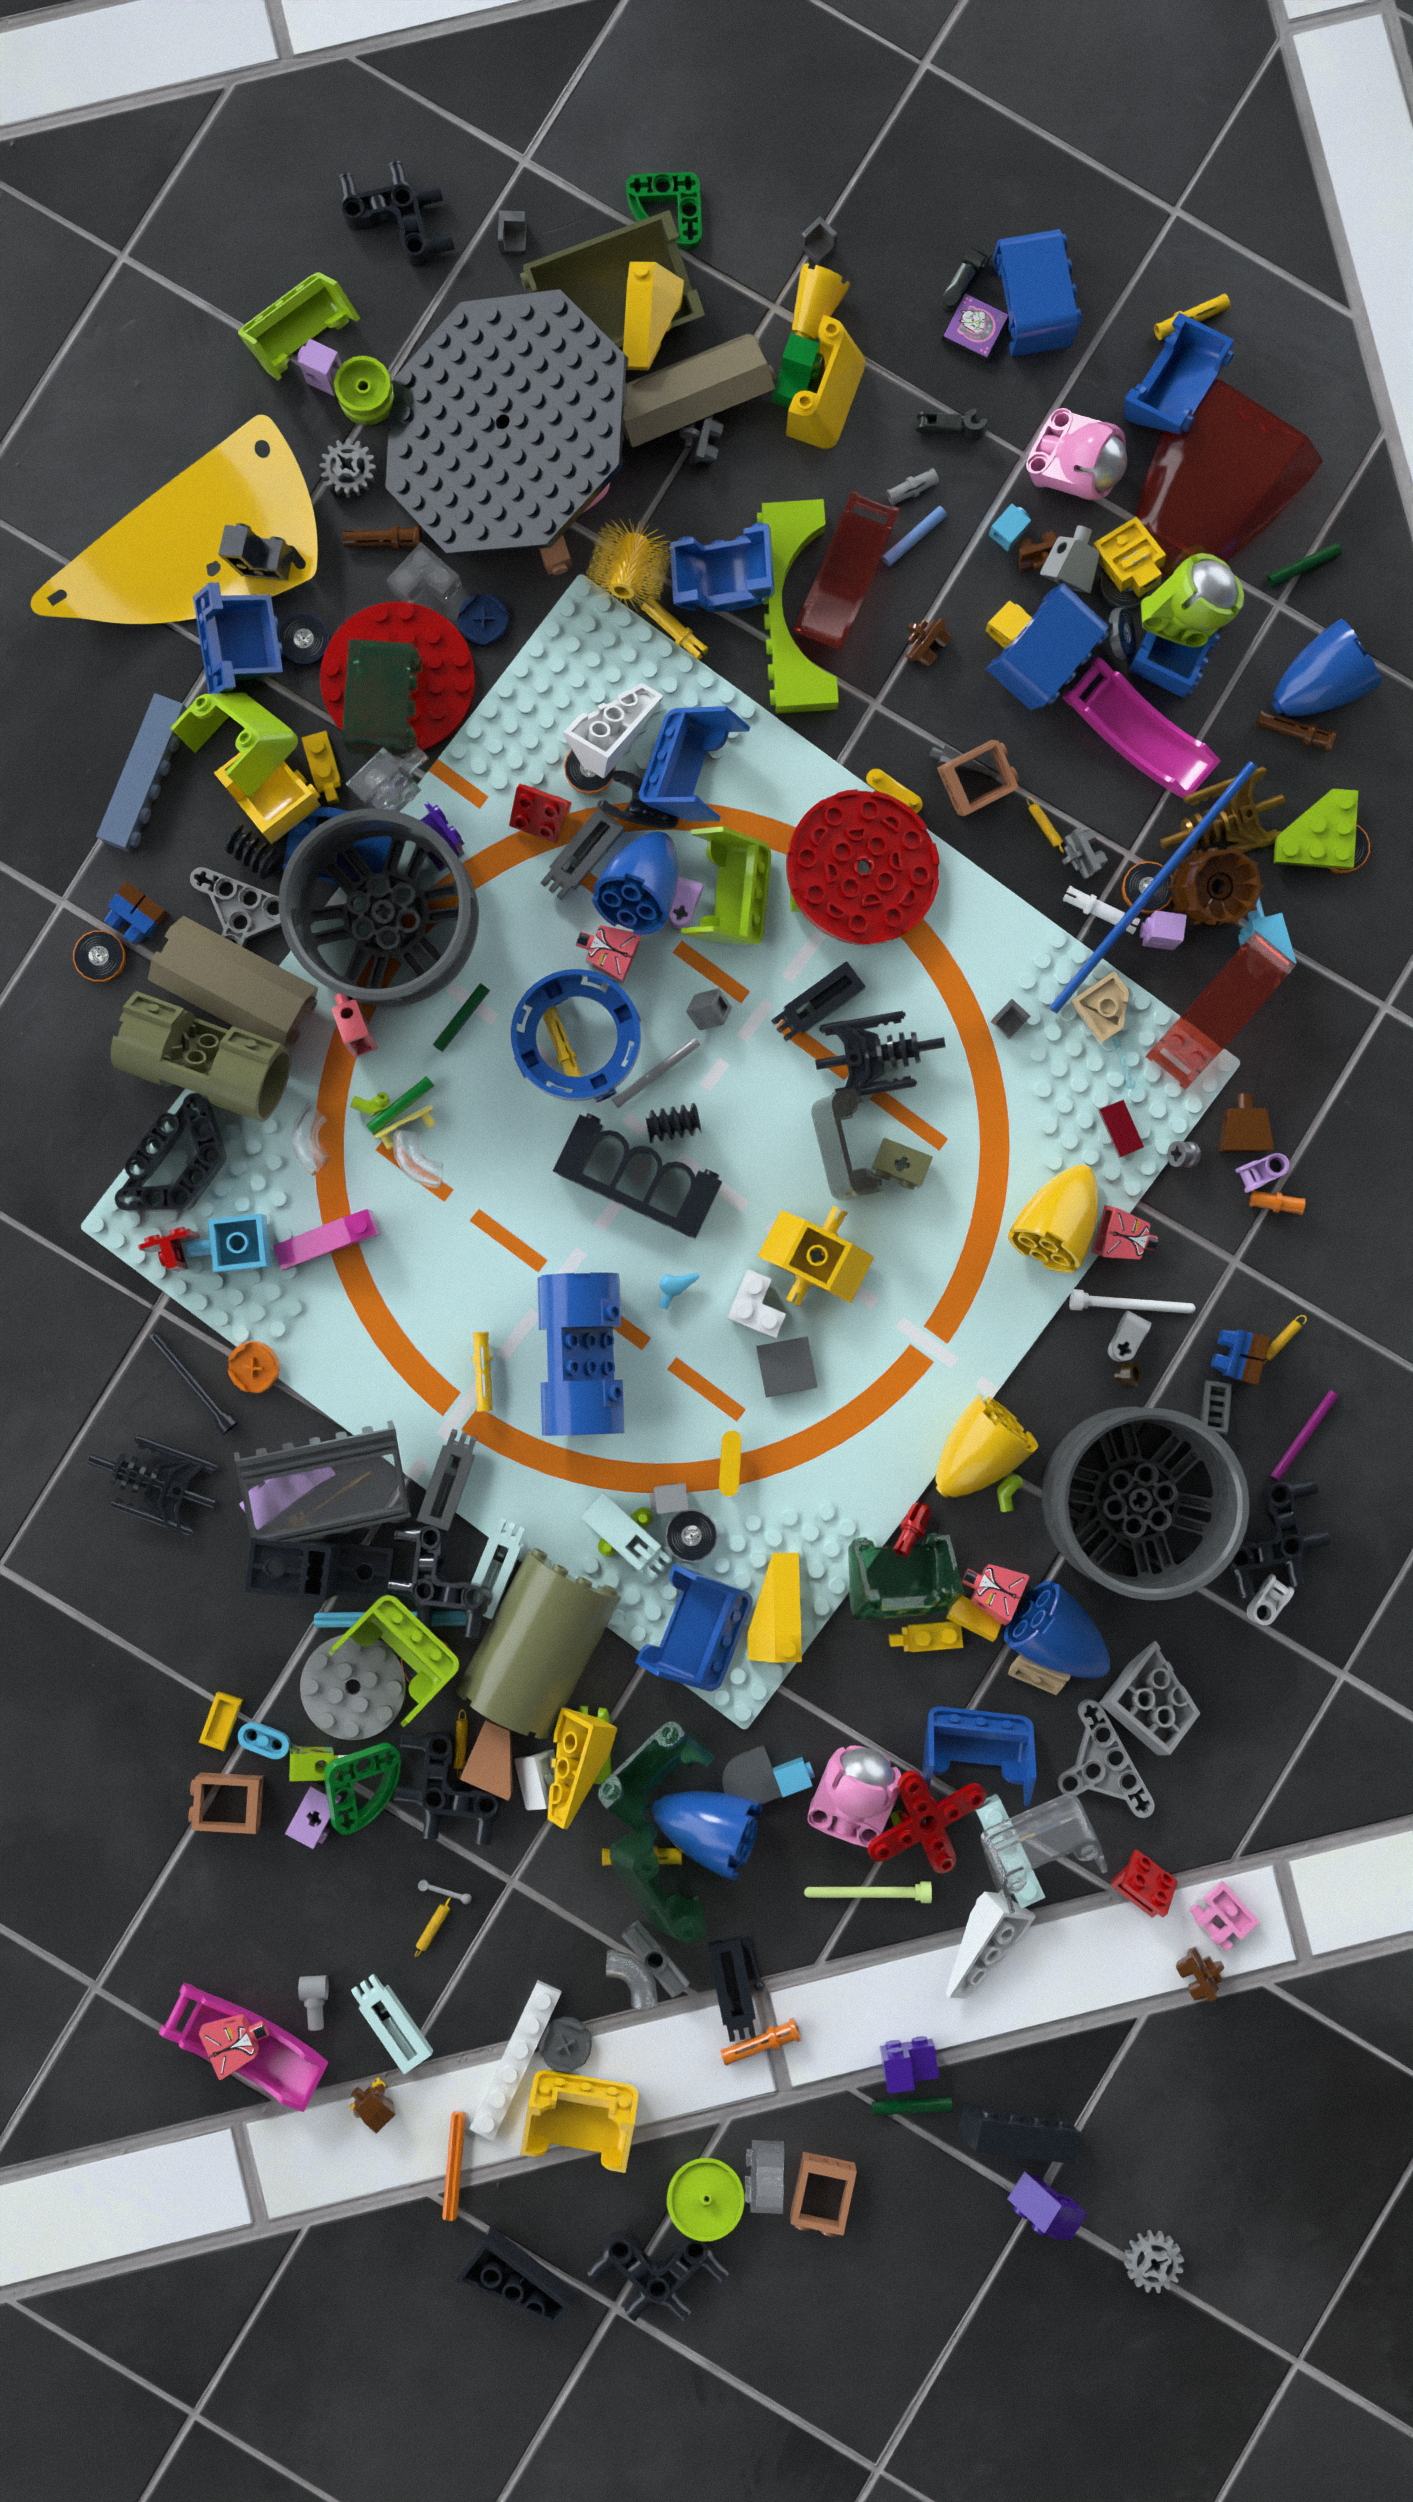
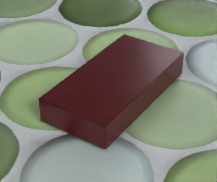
[1098,1099,1144,1158]

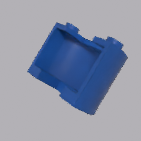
[670,523,775,612]

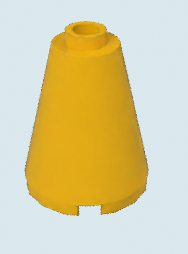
[791,263,850,341]

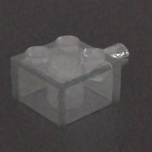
[346,746,428,812]

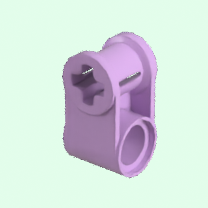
[669,876,704,930]
[1235,1153,1290,1193]

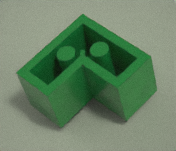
[772,333,823,408]

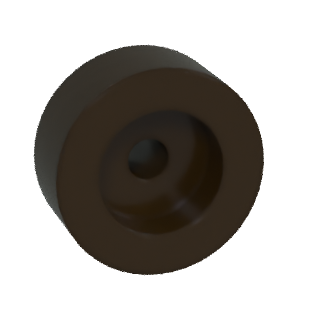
[1114,1361,1142,1388]

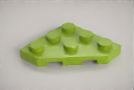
[1274,789,1358,869]

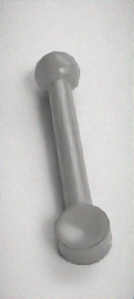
[418,1880,471,1904]

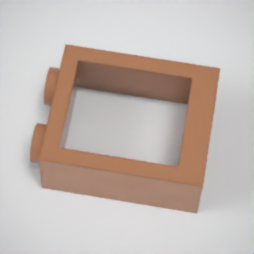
[937,740,1019,816]
[188,1772,264,1834]
[790,2152,857,2237]

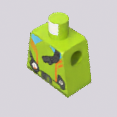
[289,1746,349,1781]

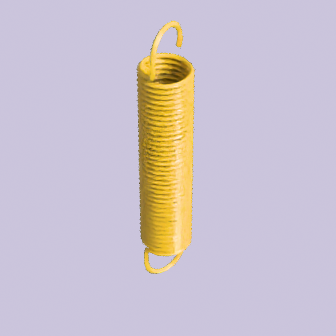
[1027,797,1064,853]
[1259,1315,1307,1364]
[453,1710,468,1778]
[415,1898,451,1957]

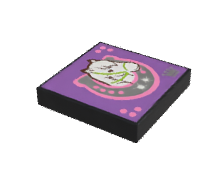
[941,292,1009,363]

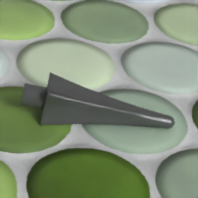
[929,745,998,778]

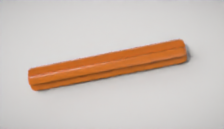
[442,2111,466,2221]

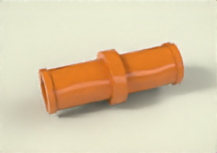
[1249,1190,1305,1215]

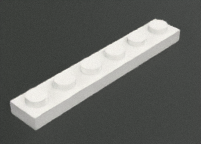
[469,1980,561,2140]

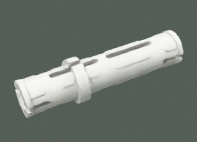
[1063,886,1140,934]

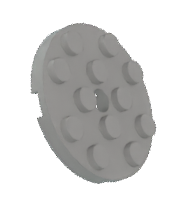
[300,1634,407,1740]

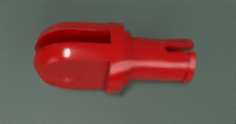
[893,1502,931,1558]

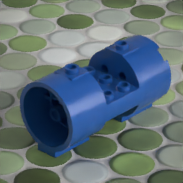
[537,1272,624,1436]

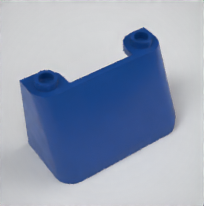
[1124,312,1235,434]

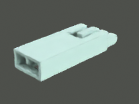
[581,1492,672,1580]
[472,1518,526,1619]
[351,1974,433,2074]

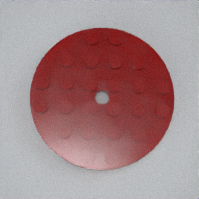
[320,602,475,756]
[786,789,940,945]

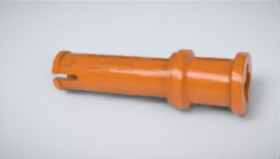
[720,2018,802,2066]

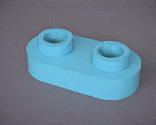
[238,1722,291,1759]

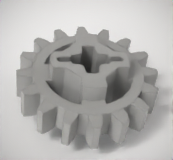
[320,439,377,498]
[1124,2230,1184,2293]

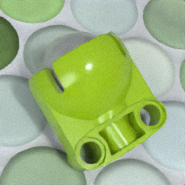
[1141,553,1244,648]

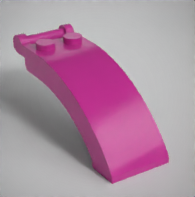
[1063,657,1221,799]
[159,1983,328,2112]

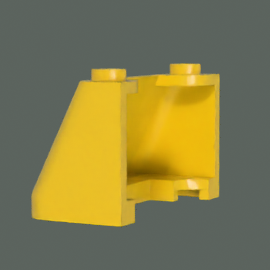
[786,315,865,449]
[520,2070,639,2173]

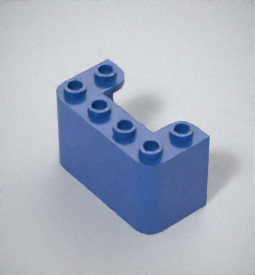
[993,229,1082,357]
[986,583,1109,711]
[1128,626,1225,698]

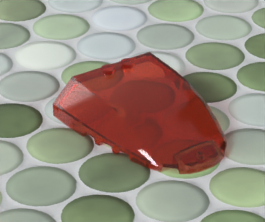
[1136,379,1323,576]

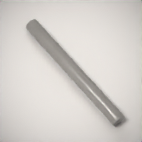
[612,1037,700,1108]

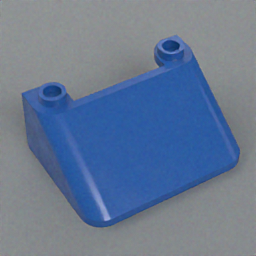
[635,1564,753,1691]

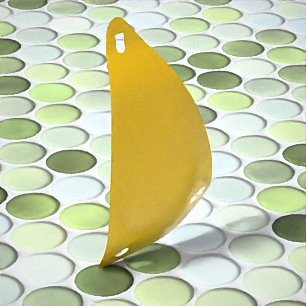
[31,415,318,624]

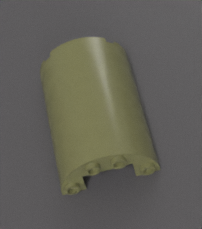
[520,210,705,348]
[457,1548,622,1739]

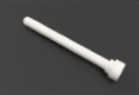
[1069,1289,1196,1314]

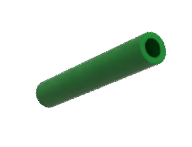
[366,1076,435,1135]

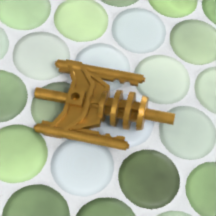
[1160,767,1285,854]

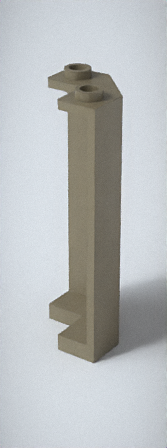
[623,334,776,447]
[148,916,318,1047]

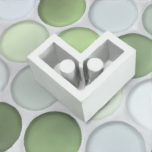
[727,1269,786,1338]

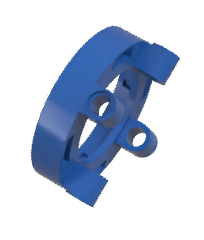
[511,969,641,1103]

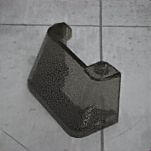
[811,1087,884,1201]

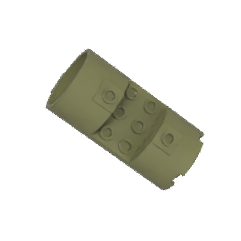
[111,991,292,1122]

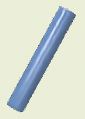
[882,506,947,567]

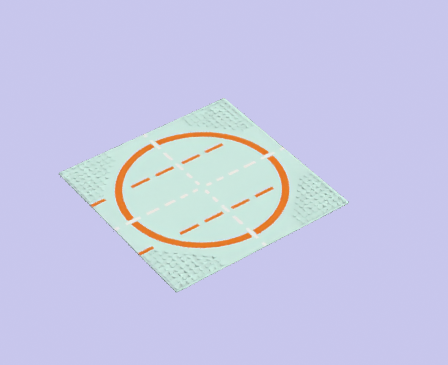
[81,574,1240,1729]

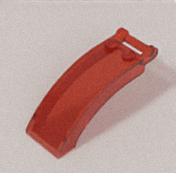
[794,489,900,650]
[1145,930,1296,1090]

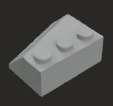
[1099,1641,1200,1755]

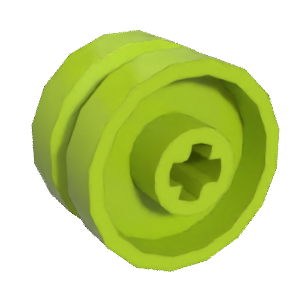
[334,356,394,426]

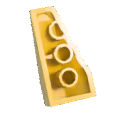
[623,262,684,370]
[747,1553,802,1663]
[547,1707,617,1829]

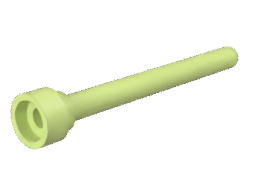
[804,1881,932,1903]

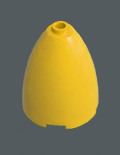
[1008,1164,1098,1273]
[935,1393,1038,1498]

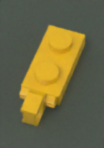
[301,731,342,805]
[889,1621,963,1652]

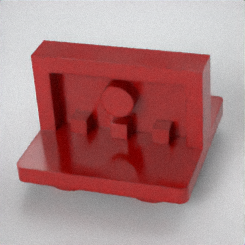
[509,784,572,843]
[138,1227,201,1272]
[1110,1850,1177,1918]

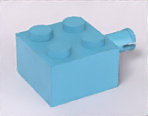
[1239,896,1296,980]
[186,1213,272,1273]

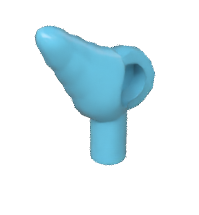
[658,1273,700,1310]

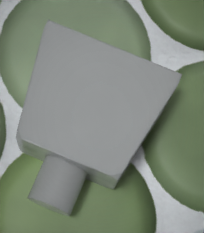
[1040,525,1099,594]

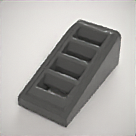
[1200,1380,1232,1439]

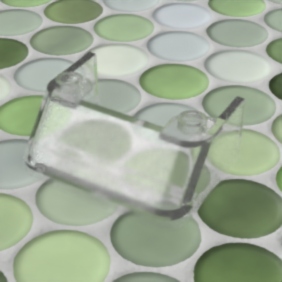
[980,1793,1107,1914]

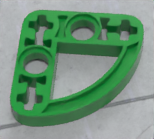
[626,172,702,250]
[324,1743,401,1835]

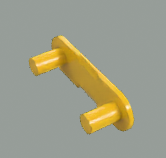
[866,769,922,813]
[719,1430,742,1497]

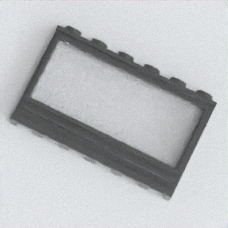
[234,1420,411,1543]

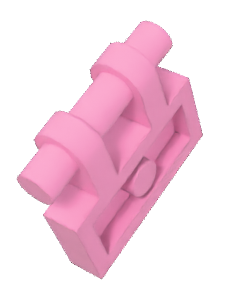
[1189,1881,1260,1951]

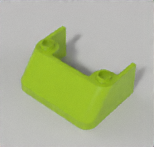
[238,272,361,380]
[170,692,298,798]
[681,826,771,945]
[328,1595,459,1727]

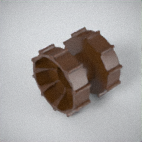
[1167,848,1265,925]

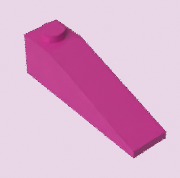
[273,1209,380,1270]

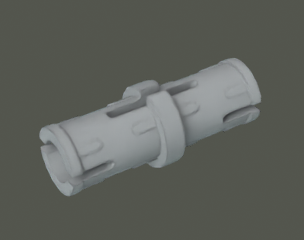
[886,468,939,506]

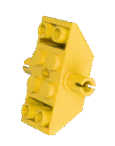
[757,1206,874,1307]

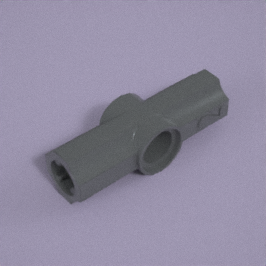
[621,1920,690,1998]

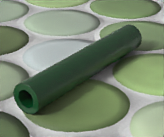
[1267,543,1342,587]
[432,983,490,1053]
[872,2097,952,2116]

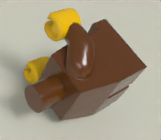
[350,2078,396,2134]

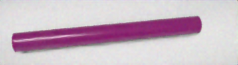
[1270,1390,1339,1481]

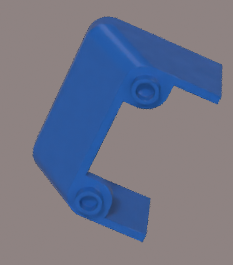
[639,706,750,821]
[923,1706,1036,1806]

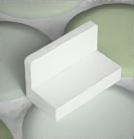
[514,1749,556,1810]

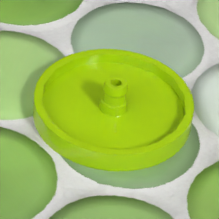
[666,2158,744,2242]

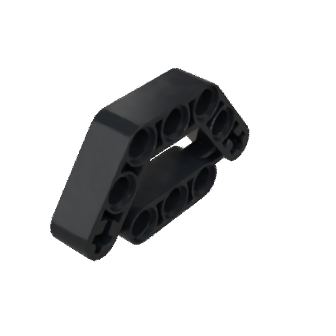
[114,1093,227,1212]

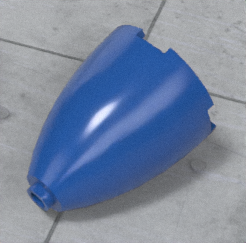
[1271,618,1383,717]
[592,831,678,935]
[1004,1580,1110,1679]
[651,1791,762,1881]

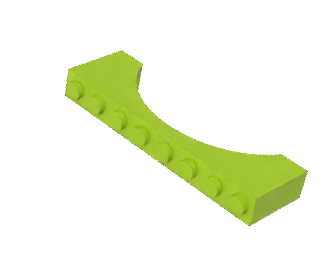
[757,499,839,714]

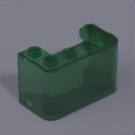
[342,639,422,757]

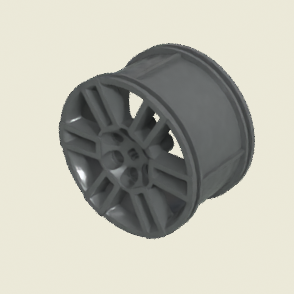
[279,808,479,1007]
[1042,1407,1249,1600]

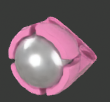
[1026,408,1127,500]
[808,1746,901,1848]

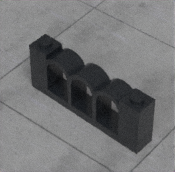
[553,1113,722,1240]

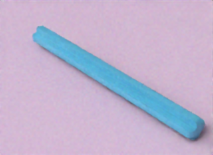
[314,1611,467,1628]

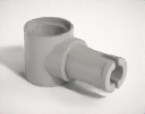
[298,1975,329,2031]

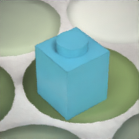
[989,504,1031,552]
[773,1757,815,1797]

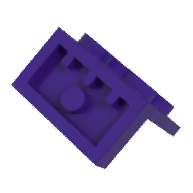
[420,802,465,872]

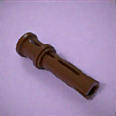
[342,525,422,550]
[1256,710,1337,753]

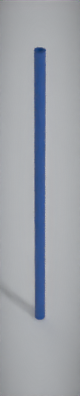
[1049,761,1257,1014]

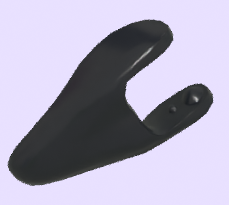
[597,770,679,829]

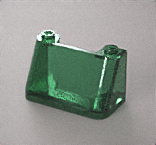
[848,1533,965,1620]
[598,1722,715,1833]
[610,1822,707,1943]

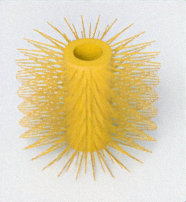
[585,519,673,612]

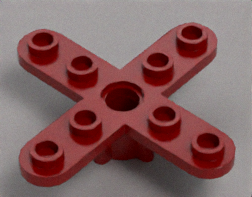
[867,1770,987,1873]

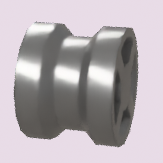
[1167,1141,1201,1168]

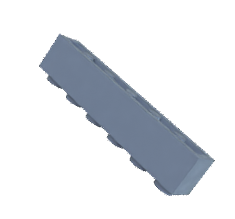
[96,693,187,853]

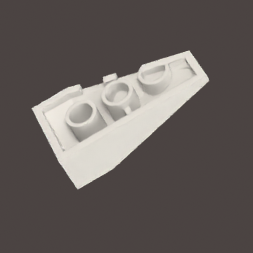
[563,683,663,778]
[946,1891,1036,1999]

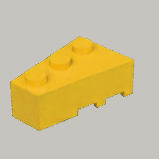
[985,601,1032,648]

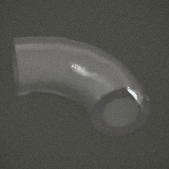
[292,1103,330,1176]
[393,1131,443,1188]
[606,1950,658,2009]

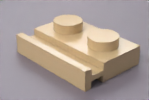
[1008,1655,1070,1695]

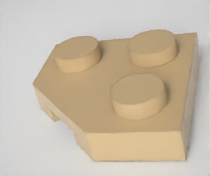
[1070,971,1129,1044]

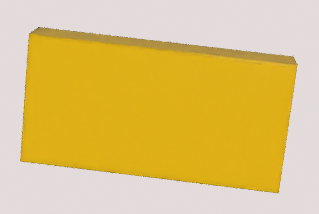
[946,1593,1002,1642]
[199,1691,243,1751]

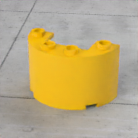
[214,752,321,844]

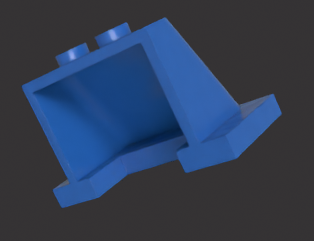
[193,582,283,694]

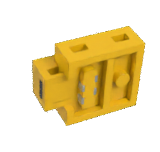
[1093,517,1166,597]

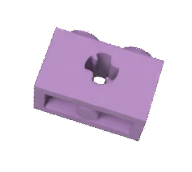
[297,338,342,396]
[1140,911,1187,950]
[285,1782,342,1849]

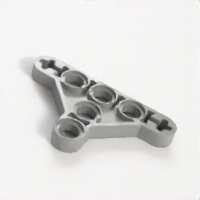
[190,867,281,948]
[1057,1699,1155,1818]

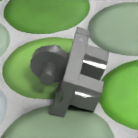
[679,415,723,465]
[1062,827,1108,880]

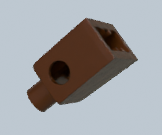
[1218,1093,1274,1152]

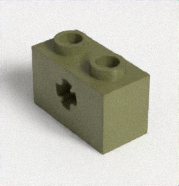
[871,1138,933,1190]

